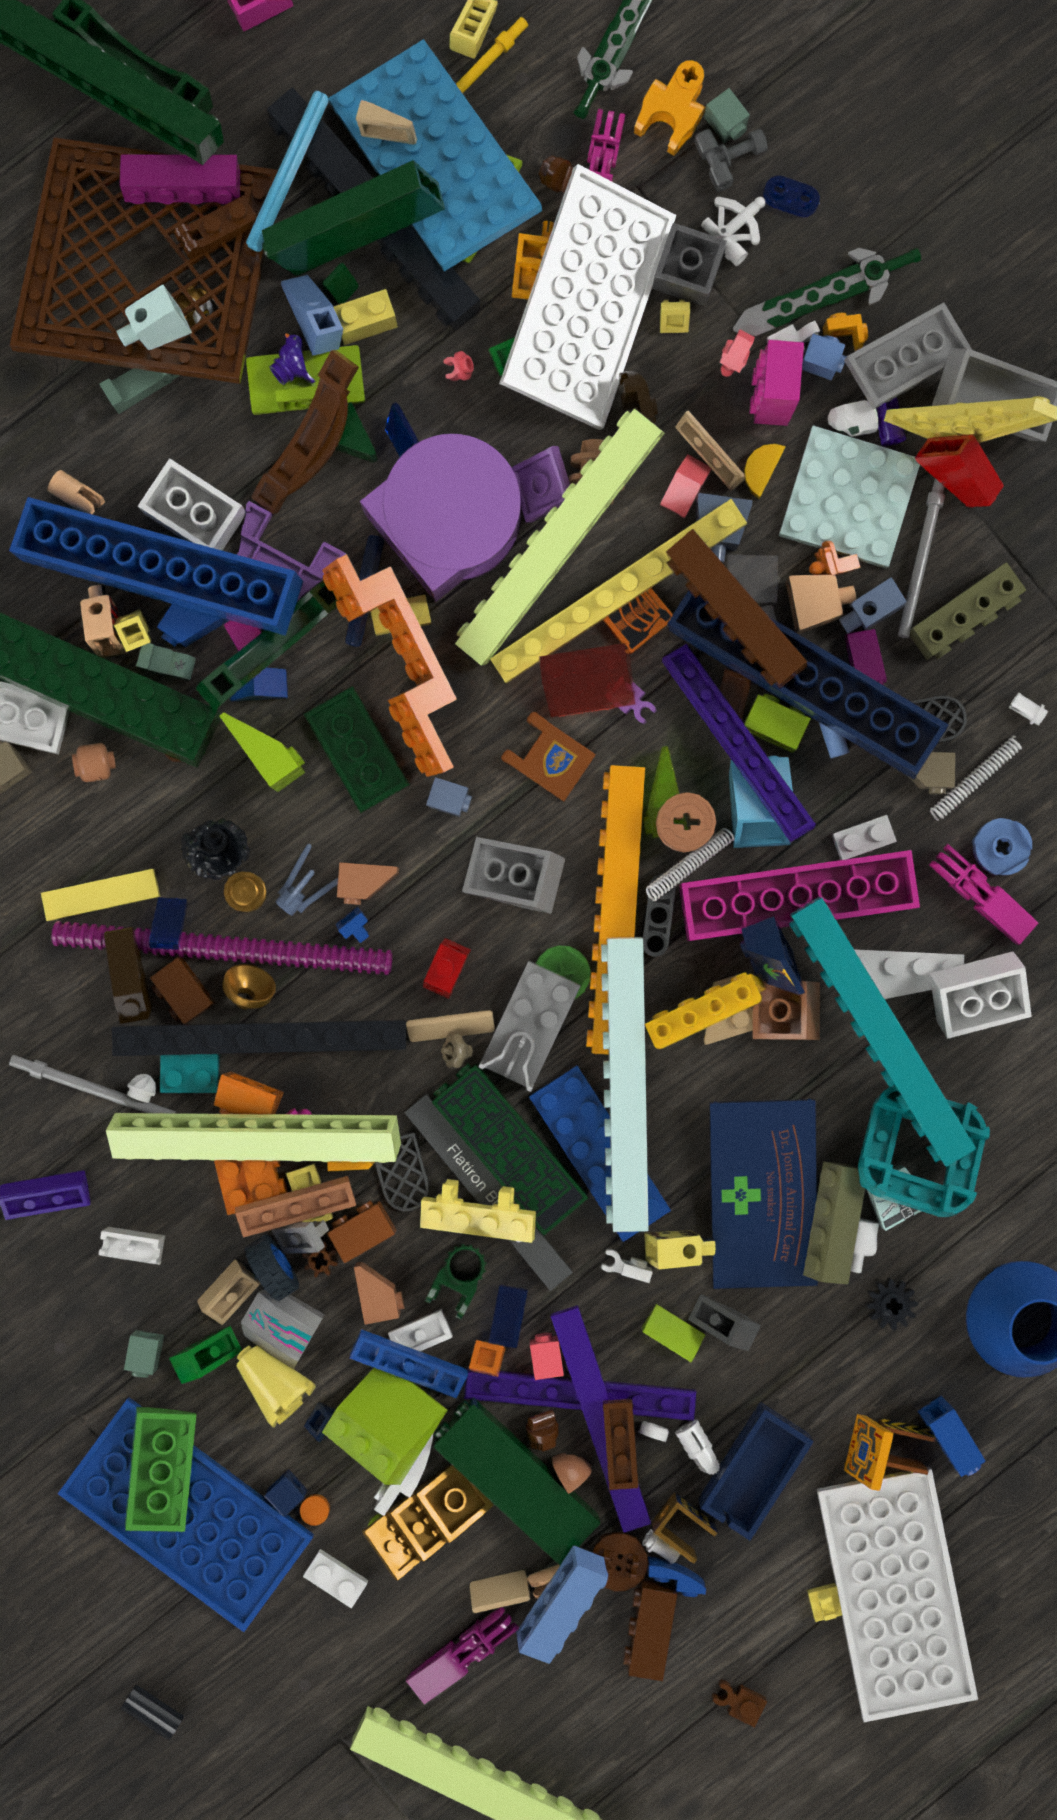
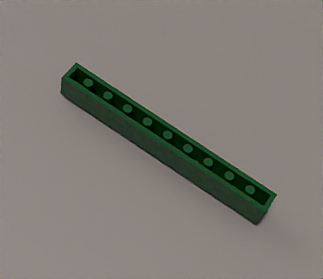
[0,0,224,165]

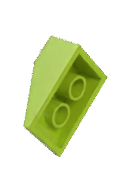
[220,713,305,792]

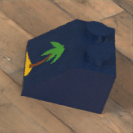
[740,916,805,995]

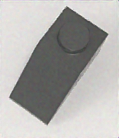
[688,1294,761,1351]

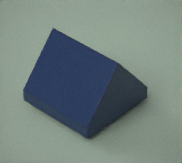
[304,1402,335,1442]

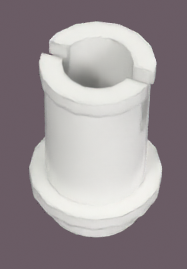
[1008,692,1048,725]
[643,1529,680,1564]

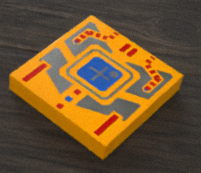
[844,1414,894,1491]

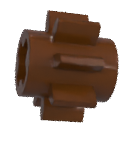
[303,1240,339,1278]

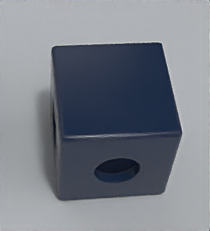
[264,1469,308,1517]

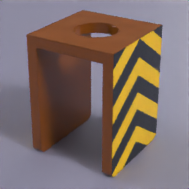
[878,1418,936,1475]

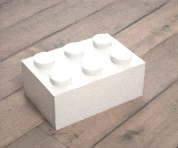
[138,458,246,550]
[929,952,1032,1039]

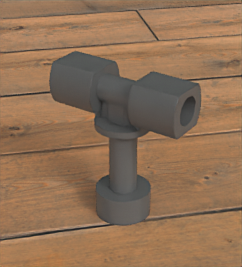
[694,128,768,192]

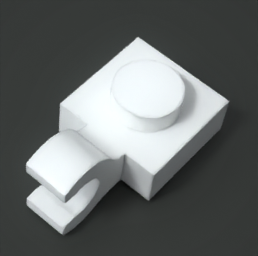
[766,321,820,353]
[601,1249,652,1283]

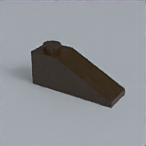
[104,927,153,1024]

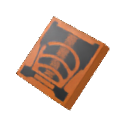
[603,588,673,655]

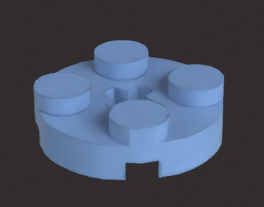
[972,818,1032,876]

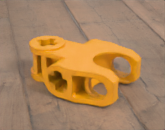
[634,60,706,156]

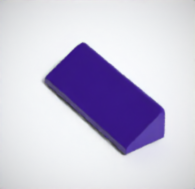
[0,1171,91,1220]

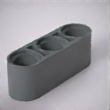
[642,874,676,957]

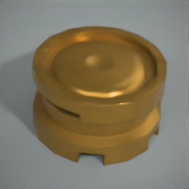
[224,871,267,912]

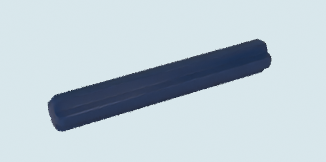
[345,535,384,647]

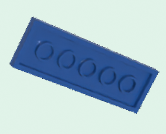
[529,1065,671,1242]

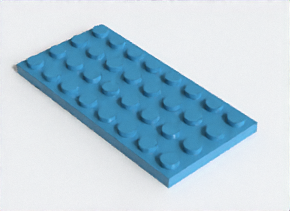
[328,39,542,271]

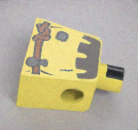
[644,1231,716,1269]

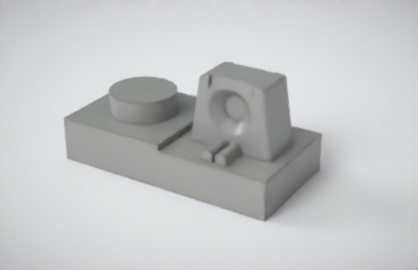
[272,1220,329,1254]

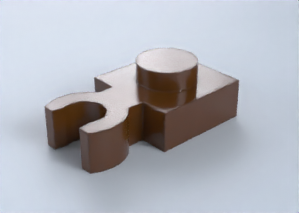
[712,1679,767,1728]

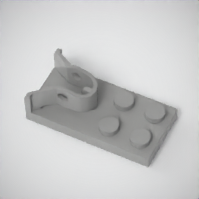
[844,303,972,410]
[478,961,581,1092]

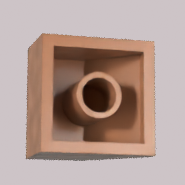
[753,981,820,1040]

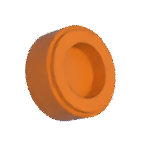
[300,1494,330,1526]

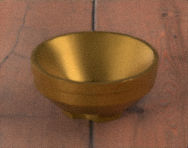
[223,964,276,1009]

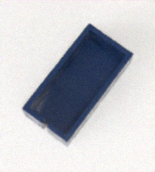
[698,1402,814,1541]

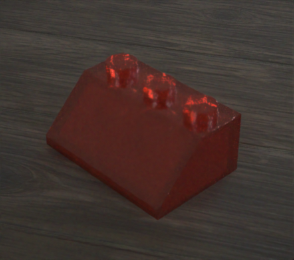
[539,643,636,718]

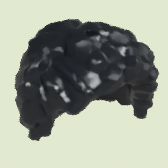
[181,818,250,880]

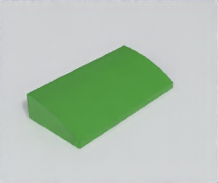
[125,1407,196,1532]

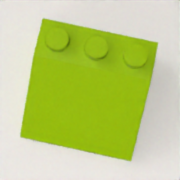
[322,1368,447,1485]

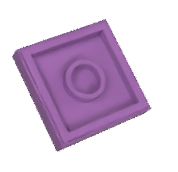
[511,446,570,523]

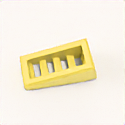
[450,0,498,58]

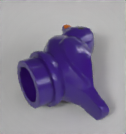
[269,333,316,385]

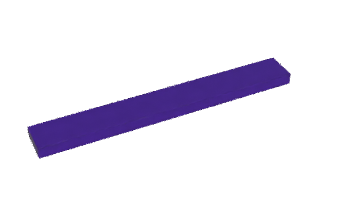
[662,644,816,842]
[551,1305,651,1532]
[464,1368,696,1421]

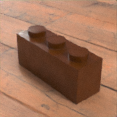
[623,1579,677,1682]

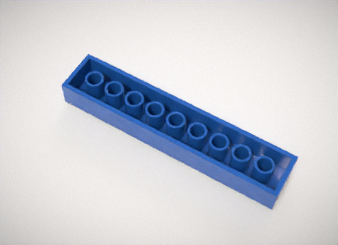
[9,497,304,636]

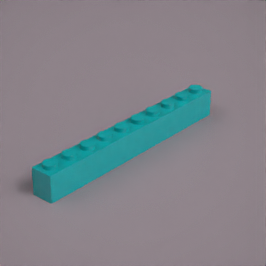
[789,896,976,1167]

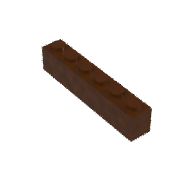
[666,529,807,688]

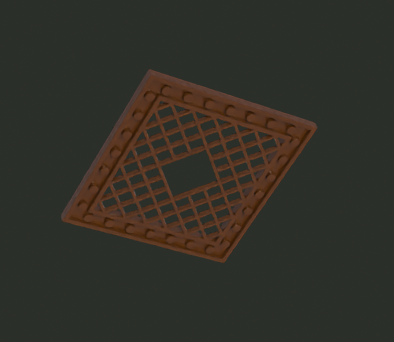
[10,137,278,384]

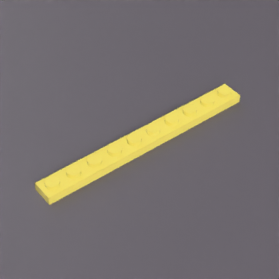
[490,499,747,684]

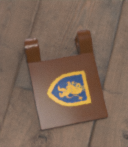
[501,712,596,802]

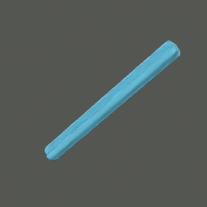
[246,91,328,252]

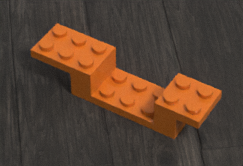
[322,554,457,777]

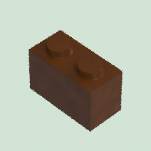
[150,957,216,1024]

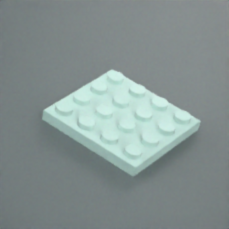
[779,426,920,569]

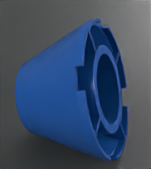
[966,1261,1057,1377]

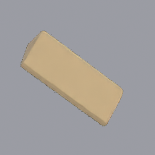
[675,411,745,490]
[406,1010,495,1042]

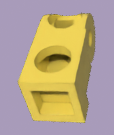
[114,609,151,652]

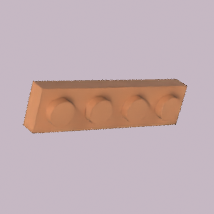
[235,1176,356,1238]

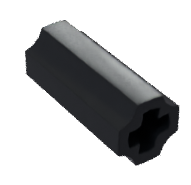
[120,1685,184,1741]

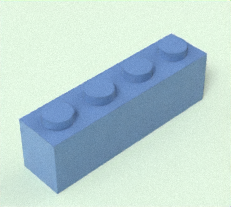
[516,1546,608,1664]

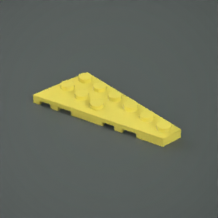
[884,396,1057,443]

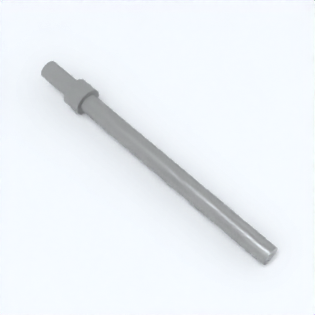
[898,479,945,638]
[9,1055,176,1114]

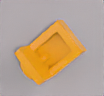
[823,313,868,351]

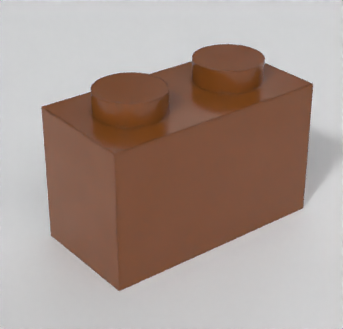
[327,1200,397,1263]

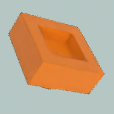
[469,1340,505,1377]

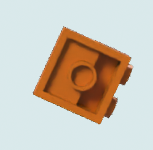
[214,1160,288,1215]

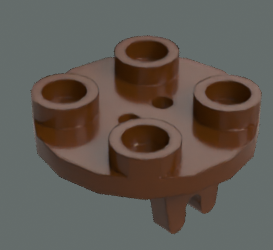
[592,1532,648,1591]

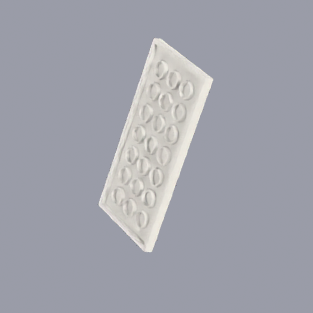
[499,164,676,430]
[817,1466,978,1722]

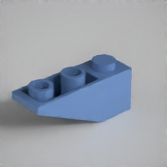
[281,275,343,356]

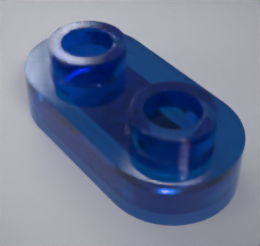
[763,176,820,217]

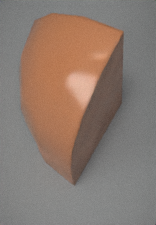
[552,1453,592,1494]

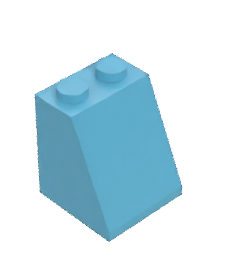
[729,756,793,848]

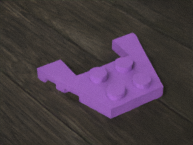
[237,501,346,602]

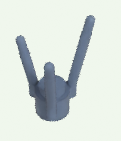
[275,844,338,916]

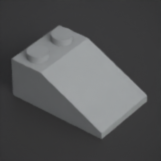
[462,837,565,914]

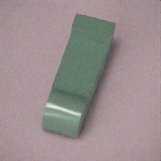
[99,368,179,414]

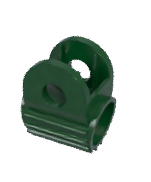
[424,1243,487,1320]

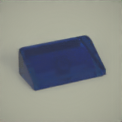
[385,402,419,457]

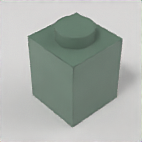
[704,88,750,144]
[124,1330,164,1378]

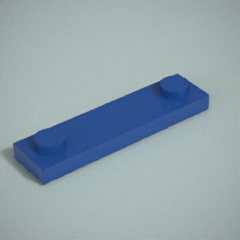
[350,1329,468,1398]

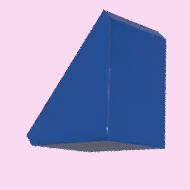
[230,668,288,701]

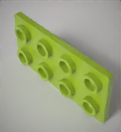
[246,345,365,415]

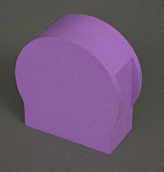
[360,434,521,602]

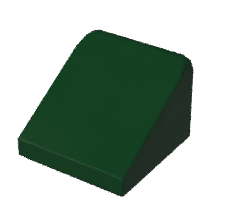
[323,263,359,305]

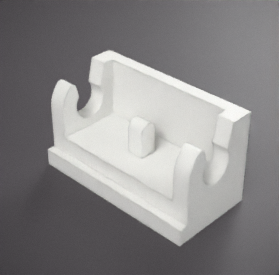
[99,1227,165,1265]

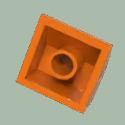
[214,1071,284,1114]

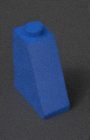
[157,604,230,648]
[917,1396,986,1477]

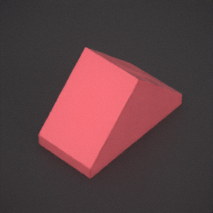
[660,454,712,518]

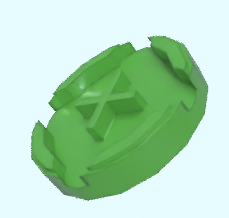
[536,946,590,999]

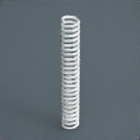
[930,735,1022,821]
[646,828,734,901]

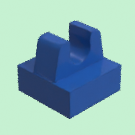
[336,907,369,943]

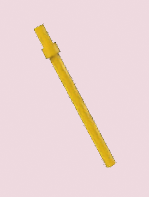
[456,17,528,94]

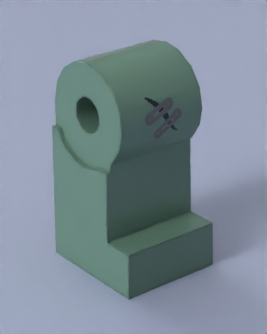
[136,643,196,681]

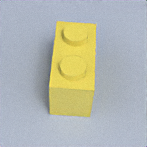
[333,289,398,345]

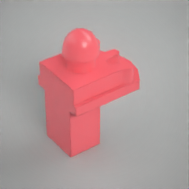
[720,329,755,377]

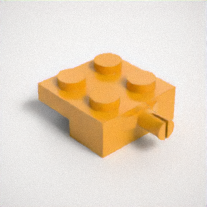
[511,221,554,299]

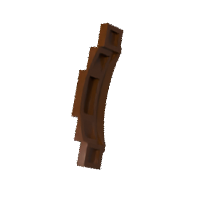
[251,350,359,514]

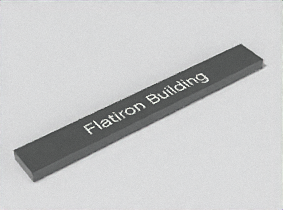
[404,1094,573,1291]

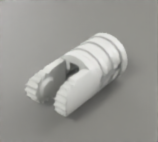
[675,1419,720,1475]

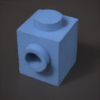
[802,334,847,380]

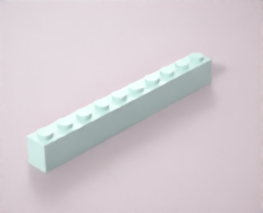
[601,937,648,1232]

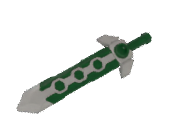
[574,0,652,119]
[733,248,921,336]

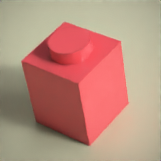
[530,1333,564,1380]

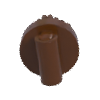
[538,155,573,193]
[526,1409,559,1452]

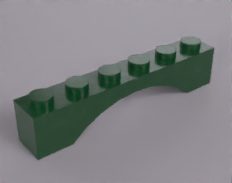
[52,0,213,114]
[196,580,337,711]

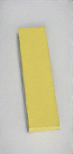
[41,869,160,921]

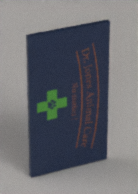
[709,1098,818,1289]

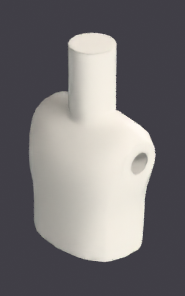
[851,1218,879,1273]

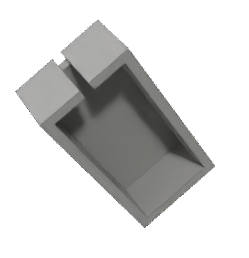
[932,348,1057,442]

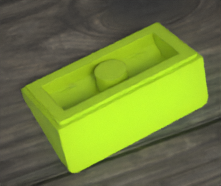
[641,1304,705,1362]

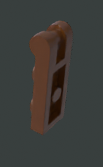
[174,195,257,259]

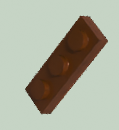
[603,1399,638,1490]

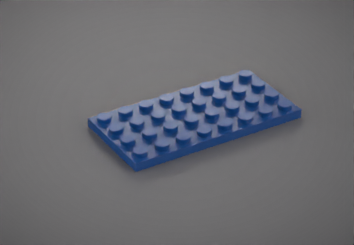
[58,1397,314,1632]

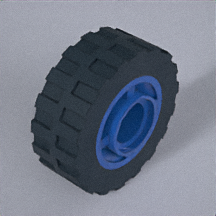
[244,1234,300,1301]

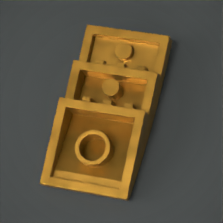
[362,1464,494,1580]

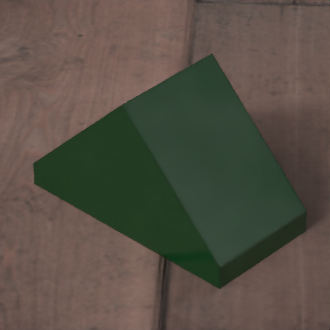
[335,402,378,463]

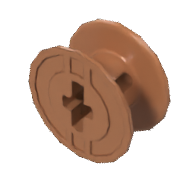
[656,792,716,852]

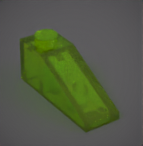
[642,746,688,840]

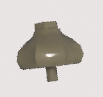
[441,1034,473,1068]

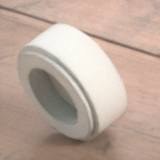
[639,1421,669,1442]

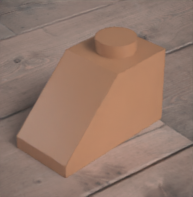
[337,863,399,905]
[354,1262,405,1325]

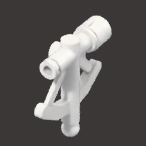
[701,197,765,266]

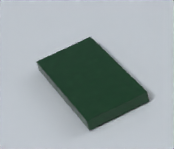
[303,686,410,814]

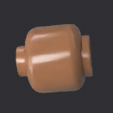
[72,743,116,782]

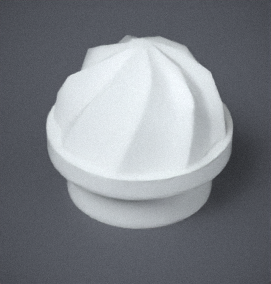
[127,1074,156,1103]

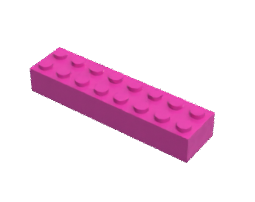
[679,850,920,941]

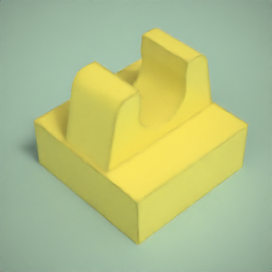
[660,300,690,333]
[807,1583,842,1622]

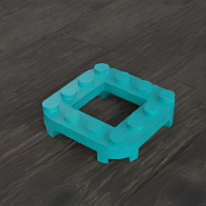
[858,1085,990,1217]

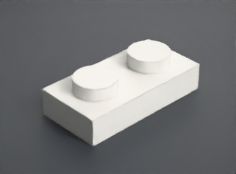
[832,815,897,860]
[388,1309,453,1351]
[303,1549,368,1608]

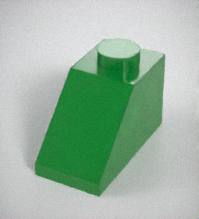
[169,1326,242,1384]

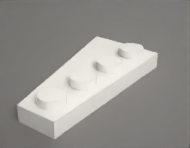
[855,950,964,999]

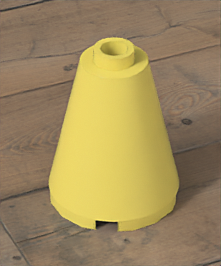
[236,1345,315,1428]

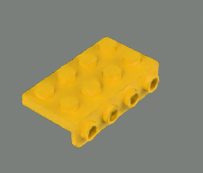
[645,972,766,1049]

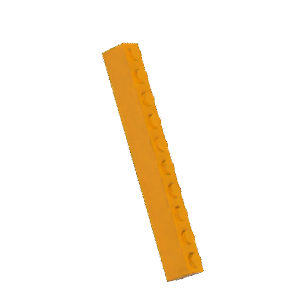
[586,765,645,1055]

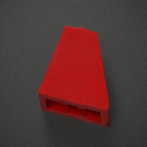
[915,434,1004,507]

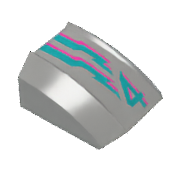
[241,1289,325,1369]

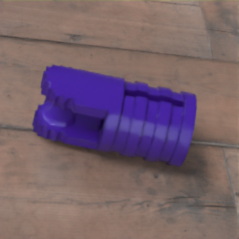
[876,397,907,446]

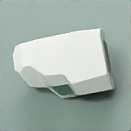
[828,400,878,437]

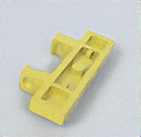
[420,1179,536,1243]

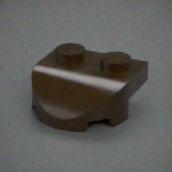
[619,371,658,424]

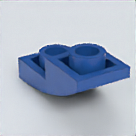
[647,1556,706,1597]

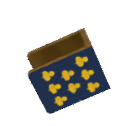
[652,1492,718,1564]

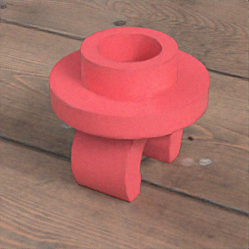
[444,351,474,381]

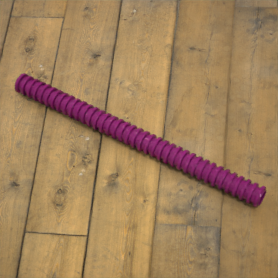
[51,921,393,975]

